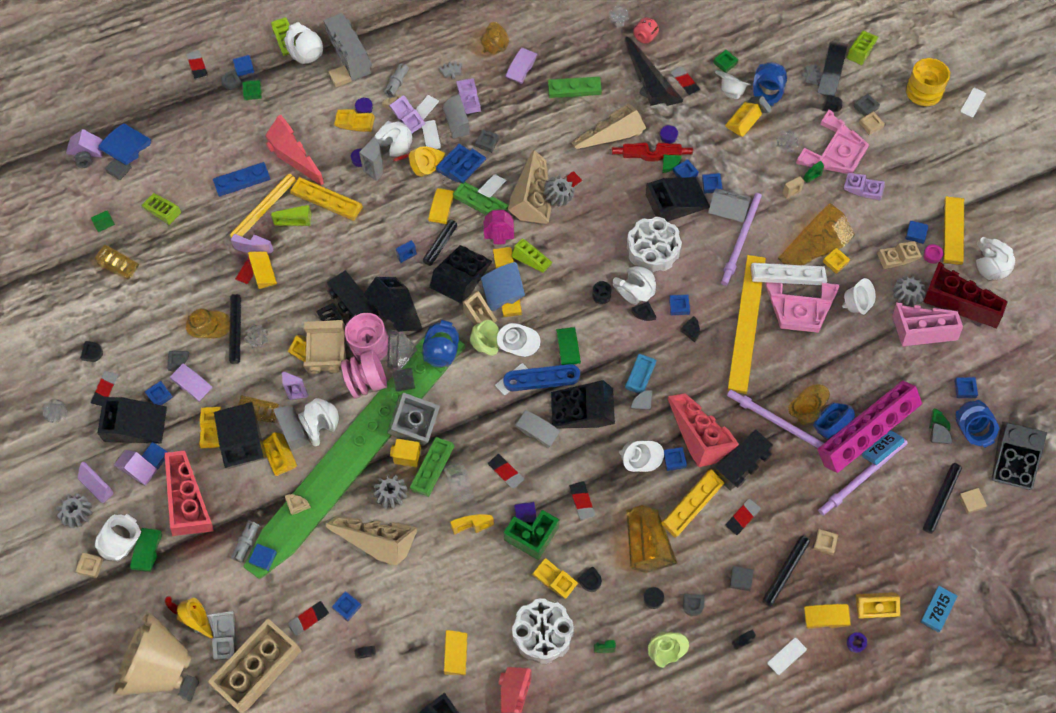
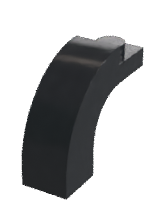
[818,40,848,96]

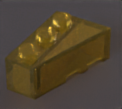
[627,505,678,573]

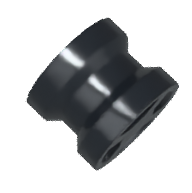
[593,281,612,304]

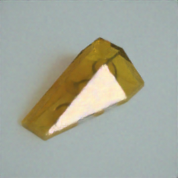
[778,203,855,265]

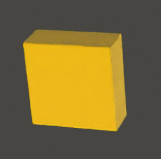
[823,248,850,274]

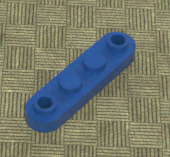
[503,364,580,391]

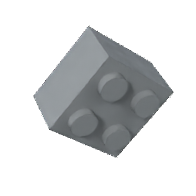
[387,393,440,446]

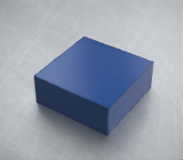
[233,55,254,77]
[673,159,699,178]
[702,173,723,194]
[905,220,929,244]
[396,240,417,263]
[669,295,690,315]
[954,377,978,398]
[145,381,173,405]
[142,442,168,470]
[664,447,687,471]
[249,543,277,571]
[332,591,362,621]

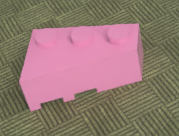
[892,302,963,346]

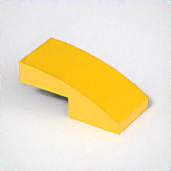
[334,109,375,132]
[428,188,455,224]
[199,407,221,448]
[450,514,494,535]
[532,558,578,599]
[804,604,851,629]

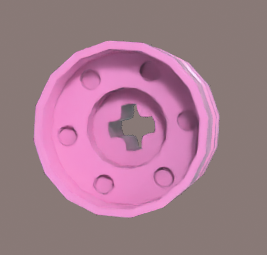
[345,313,390,362]
[341,350,387,399]

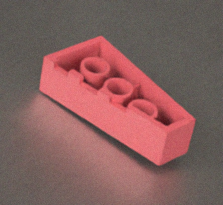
[165,451,213,536]

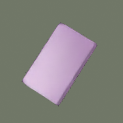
[282,372,308,400]
[78,462,113,503]

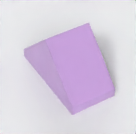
[66,129,103,157]
[114,450,157,486]

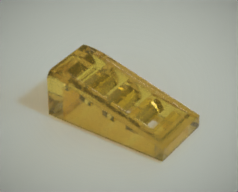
[95,245,139,280]
[238,395,279,423]

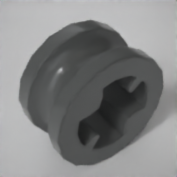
[74,151,93,168]

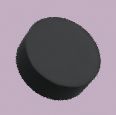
[643,587,664,609]
[354,646,376,659]

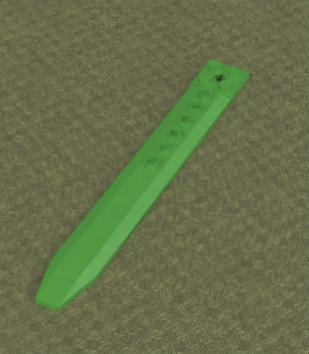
[243,332,465,580]

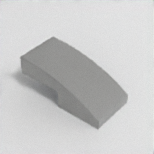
[515,410,560,448]
[212,614,236,660]

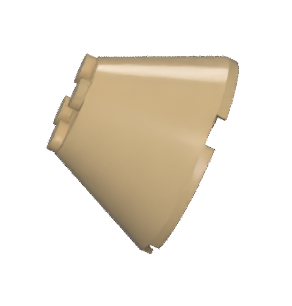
[113,612,191,696]

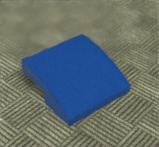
[99,123,151,165]
[436,144,486,183]

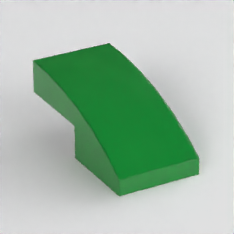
[556,327,581,365]
[130,528,162,572]

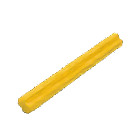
[230,173,296,238]

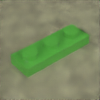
[548,76,602,98]
[453,182,509,215]
[410,437,455,497]

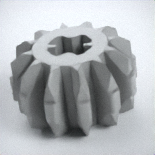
[543,175,575,207]
[893,275,926,307]
[373,474,408,509]
[57,493,93,528]

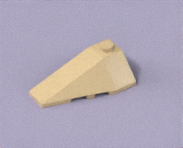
[571,103,646,149]
[508,150,551,224]
[326,516,417,565]

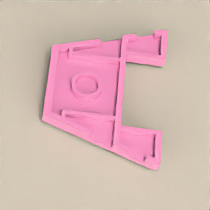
[796,110,869,174]
[765,282,839,333]

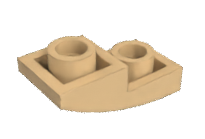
[877,241,922,269]

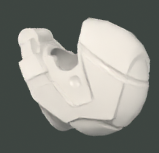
[285,22,323,64]
[374,121,412,157]
[976,237,1015,280]
[612,266,656,305]
[298,398,339,446]
[94,514,141,561]

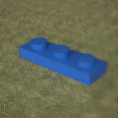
[213,162,271,197]

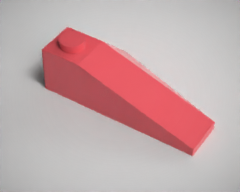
[266,115,324,185]
[668,393,739,467]
[498,667,532,713]

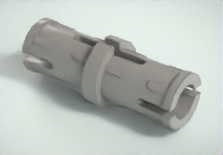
[384,63,409,97]
[231,520,260,563]

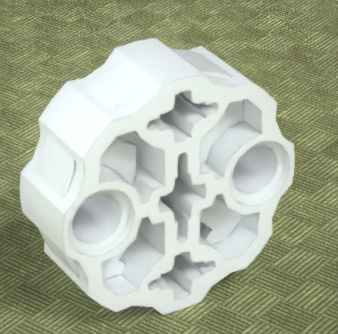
[627,217,682,273]
[512,599,574,664]

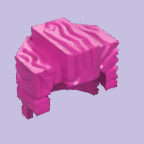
[483,210,514,245]

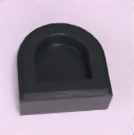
[822,95,842,112]
[80,341,103,362]
[577,567,602,592]

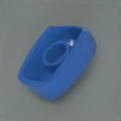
[813,402,855,439]

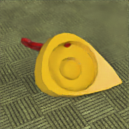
[393,146,445,177]
[165,596,213,639]

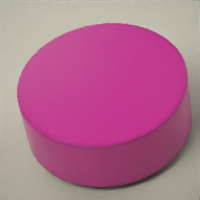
[923,244,943,264]

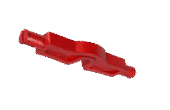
[612,143,693,162]

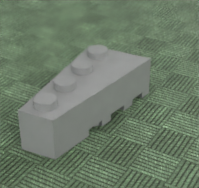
[323,13,372,81]

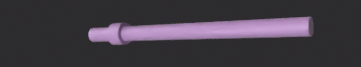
[721,193,762,286]
[727,389,824,448]
[818,439,908,516]

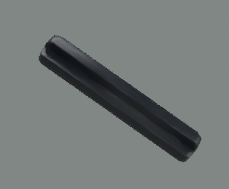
[423,219,457,266]

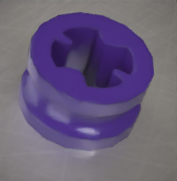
[846,632,867,653]

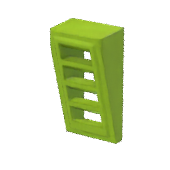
[271,17,296,56]
[847,31,878,65]
[141,193,181,225]
[271,205,312,226]
[511,238,552,273]

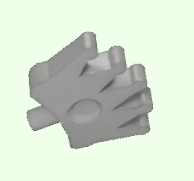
[439,62,462,79]
[802,64,822,85]

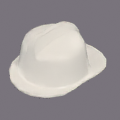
[715,71,751,99]
[842,278,876,315]
[497,323,541,357]
[619,440,664,472]

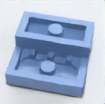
[481,262,525,311]

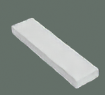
[751,263,827,285]

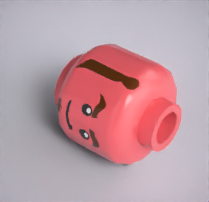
[633,17,659,44]

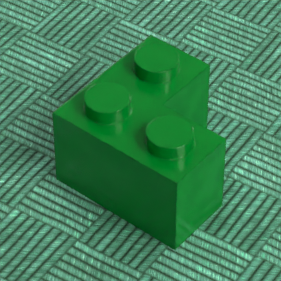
[503,510,560,560]

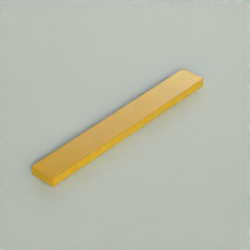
[727,255,766,394]

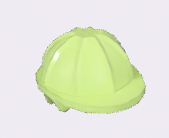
[470,320,499,356]
[648,632,689,668]

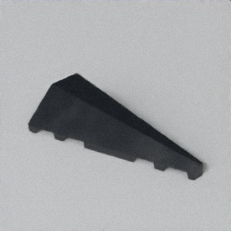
[625,37,683,106]

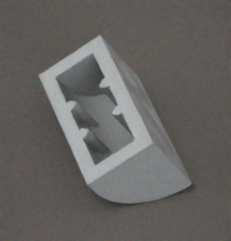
[443,94,470,139]
[359,138,383,181]
[708,188,751,222]
[273,406,309,451]

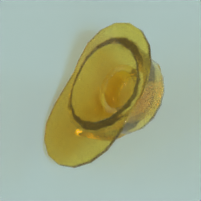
[480,22,509,55]
[186,308,230,339]
[788,384,830,425]

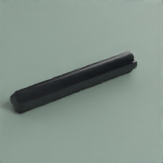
[229,294,241,364]
[923,463,962,534]
[763,535,810,606]

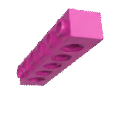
[817,380,922,473]

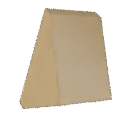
[463,291,497,325]

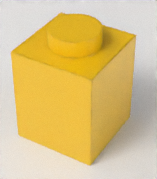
[390,439,421,467]

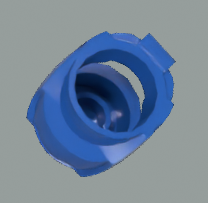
[753,62,787,106]
[422,320,459,368]
[955,400,999,448]

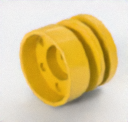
[906,58,950,106]

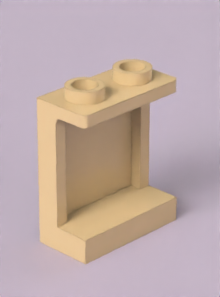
[303,320,346,374]

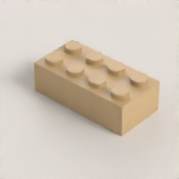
[208,619,302,713]

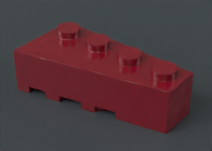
[923,262,1008,329]

